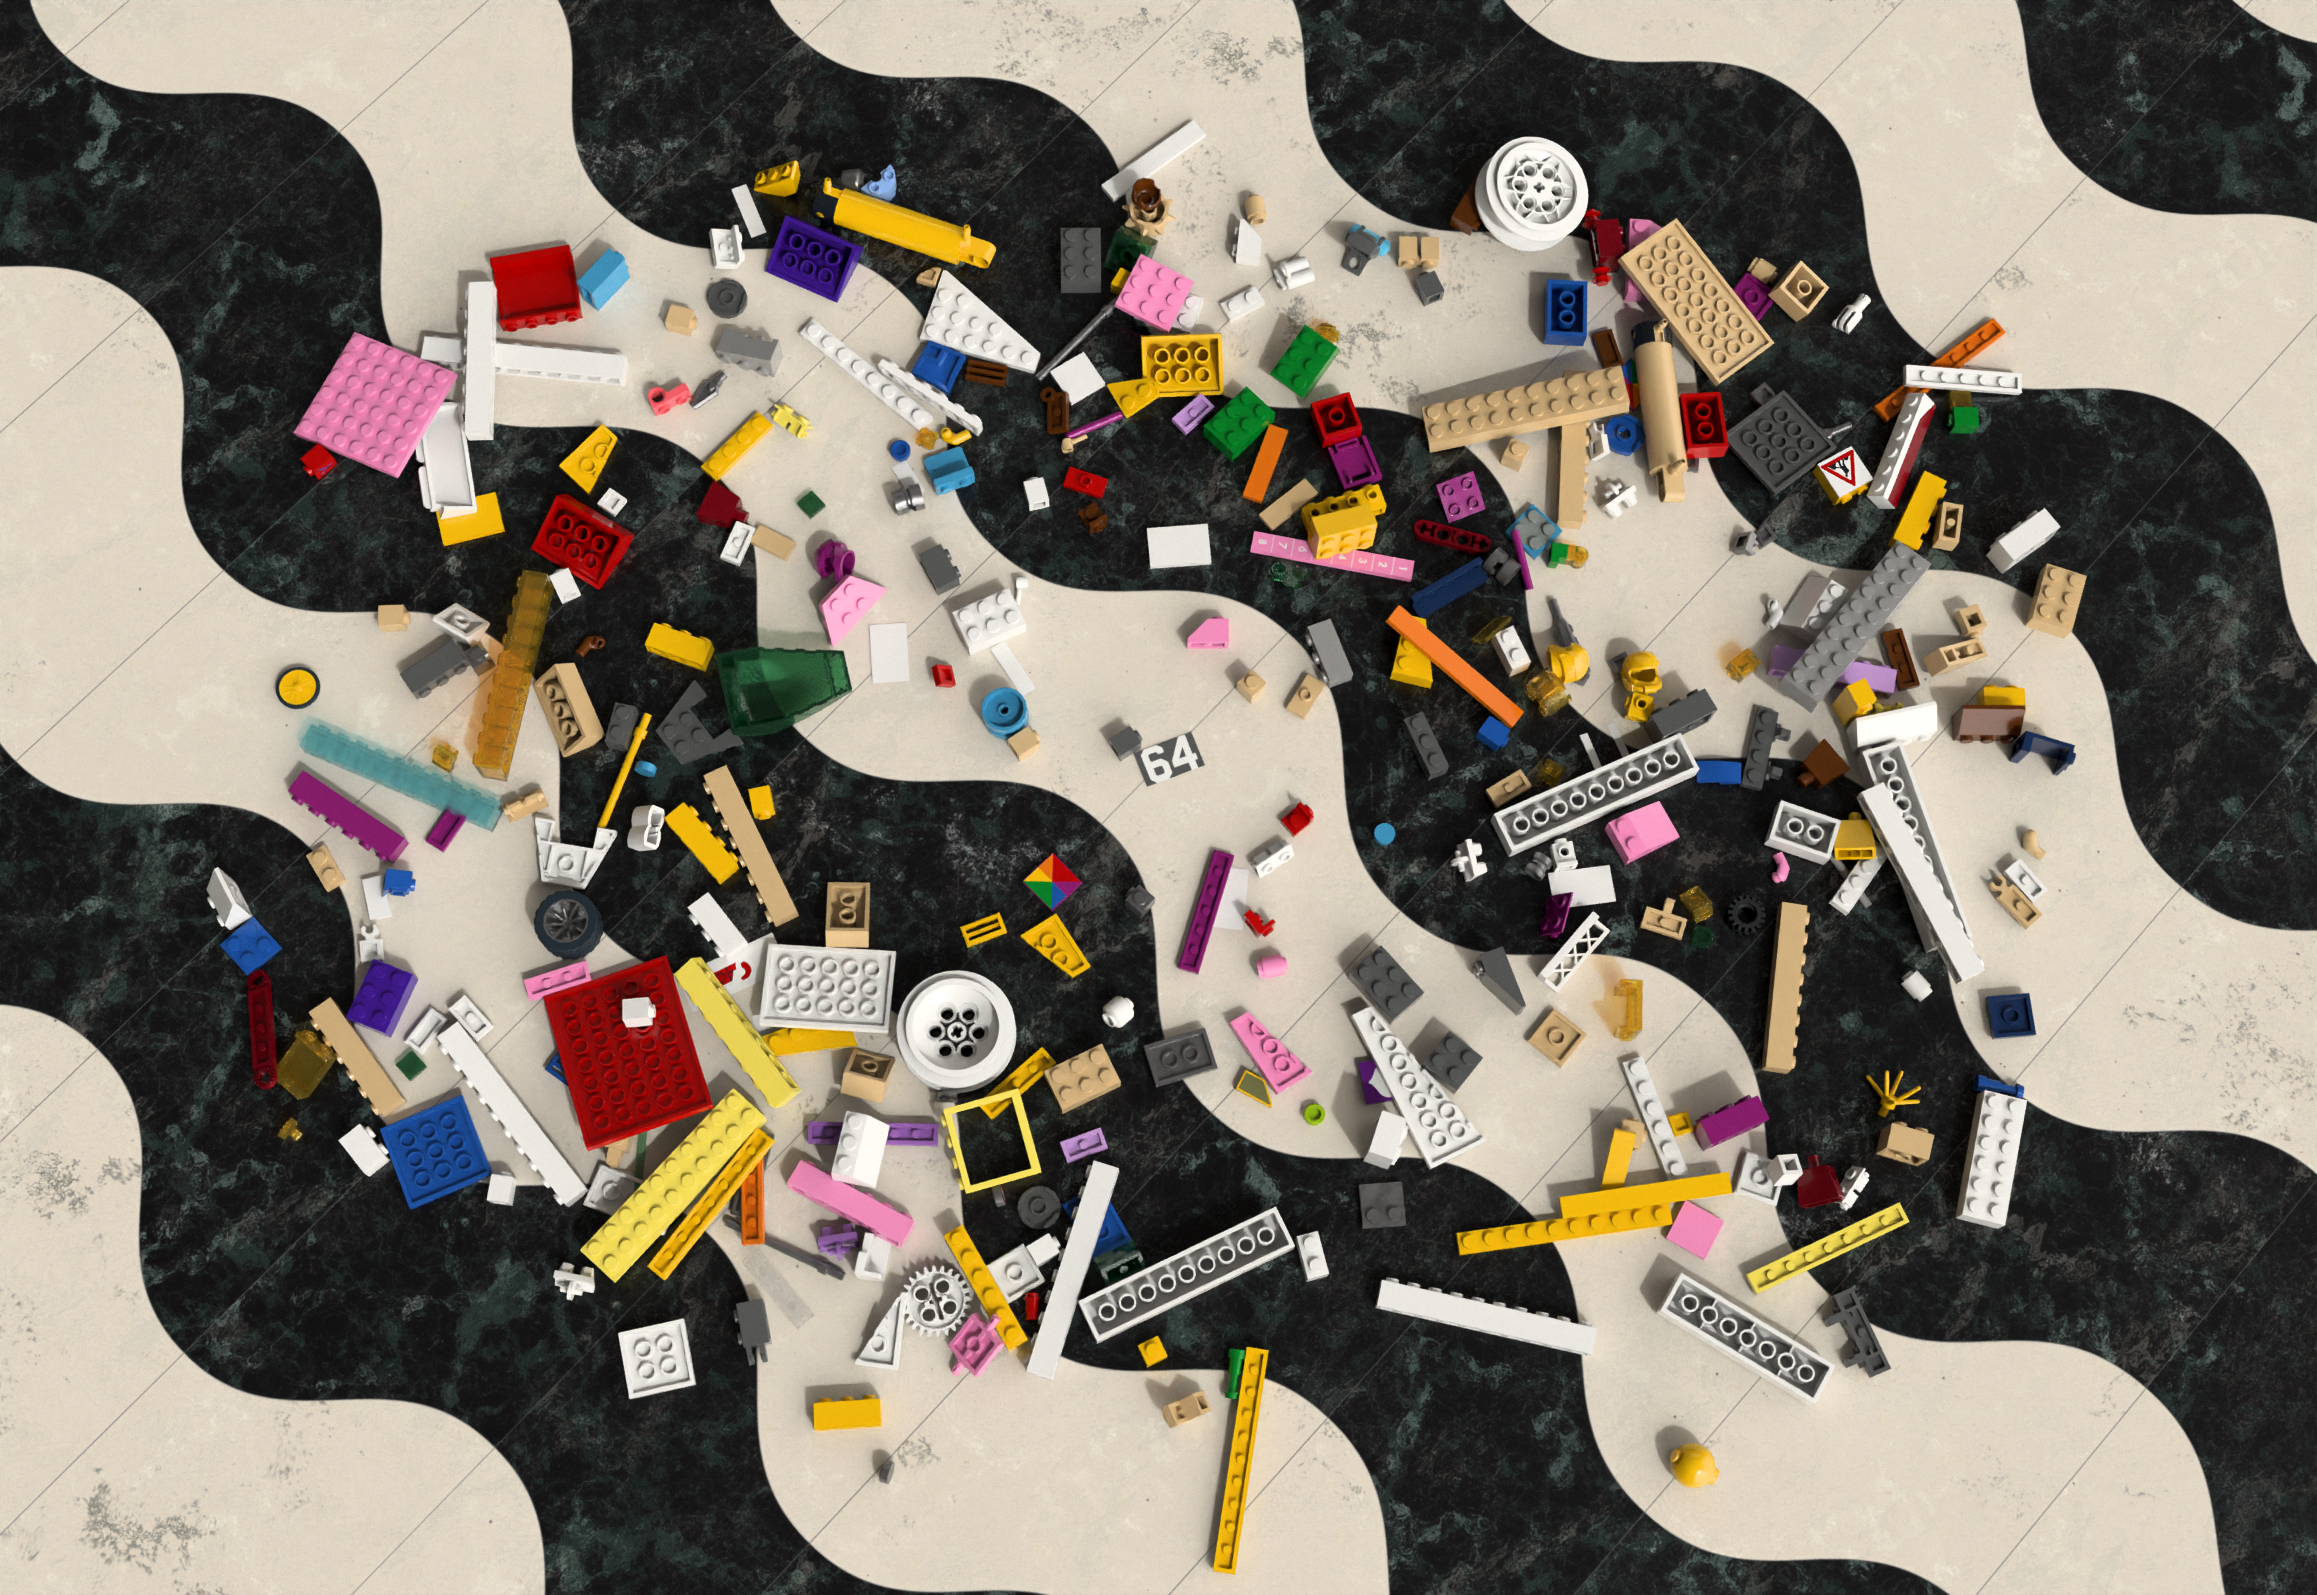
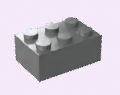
[1061,228,1101,293]
[1644,688,1718,744]
[1348,945,1424,1025]

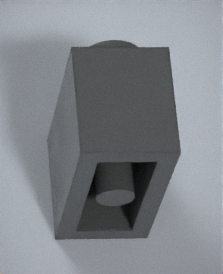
[918,544,961,596]
[605,702,639,752]

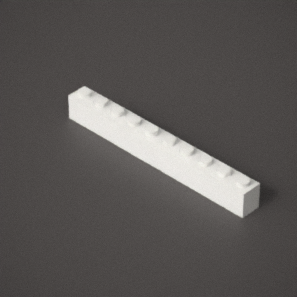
[421,335,628,386]
[1856,782,1985,985]
[437,1021,589,1207]
[1024,1161,1119,1381]
[1375,1277,1597,1356]

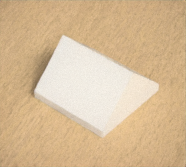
[432,603,490,648]

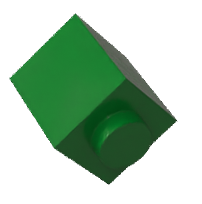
[1946,407,1979,434]

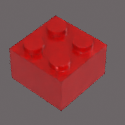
[1309,392,1362,448]

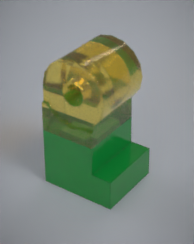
[1547,542,1589,569]

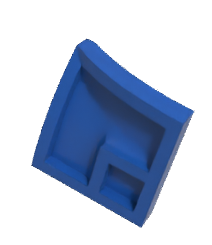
[911,340,966,396]

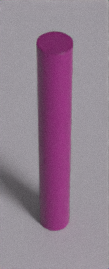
[1065,411,1123,439]
[1511,530,1534,591]

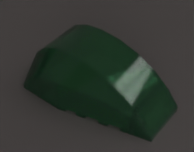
[715,647,852,736]

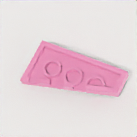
[1229,1012,1312,1095]

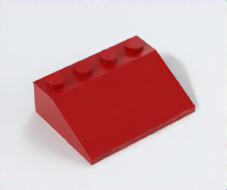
[531,494,635,590]

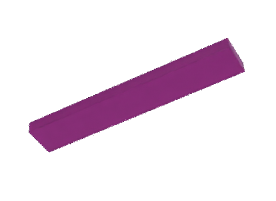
[1178,850,1234,975]

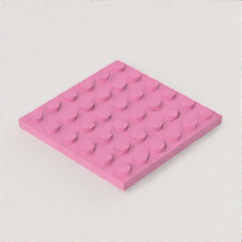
[294,332,458,478]

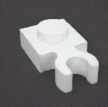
[359,924,384,964]

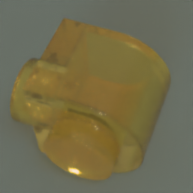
[1315,323,1340,345]

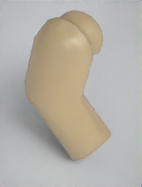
[2022,829,2046,860]

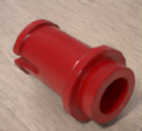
[1023,1293,1041,1320]

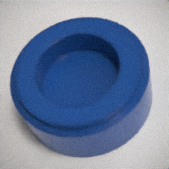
[890,440,911,462]

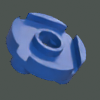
[1604,415,1645,456]

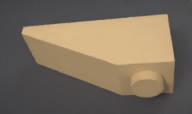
[1923,638,1988,677]

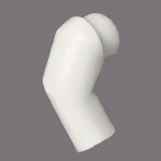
[1765,598,1783,630]

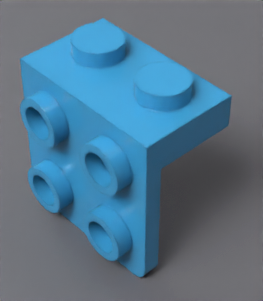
[924,447,975,496]

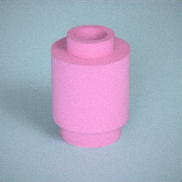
[1256,954,1288,979]

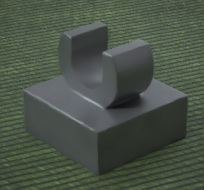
[1732,531,1759,556]

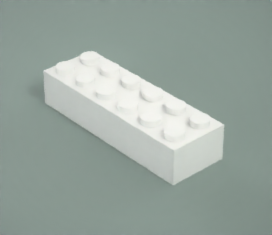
[1955,1090,2027,1229]

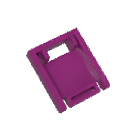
[1327,435,1382,492]

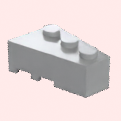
[716,329,783,377]

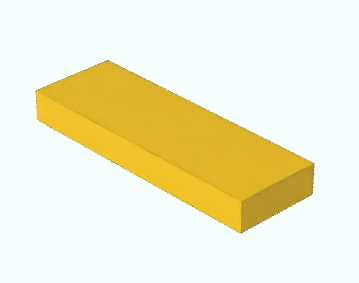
[1600,1128,1636,1191]

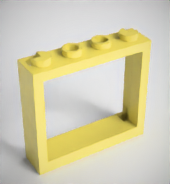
[940,1088,1041,1194]

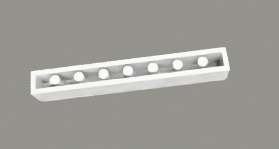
[462,281,497,441]

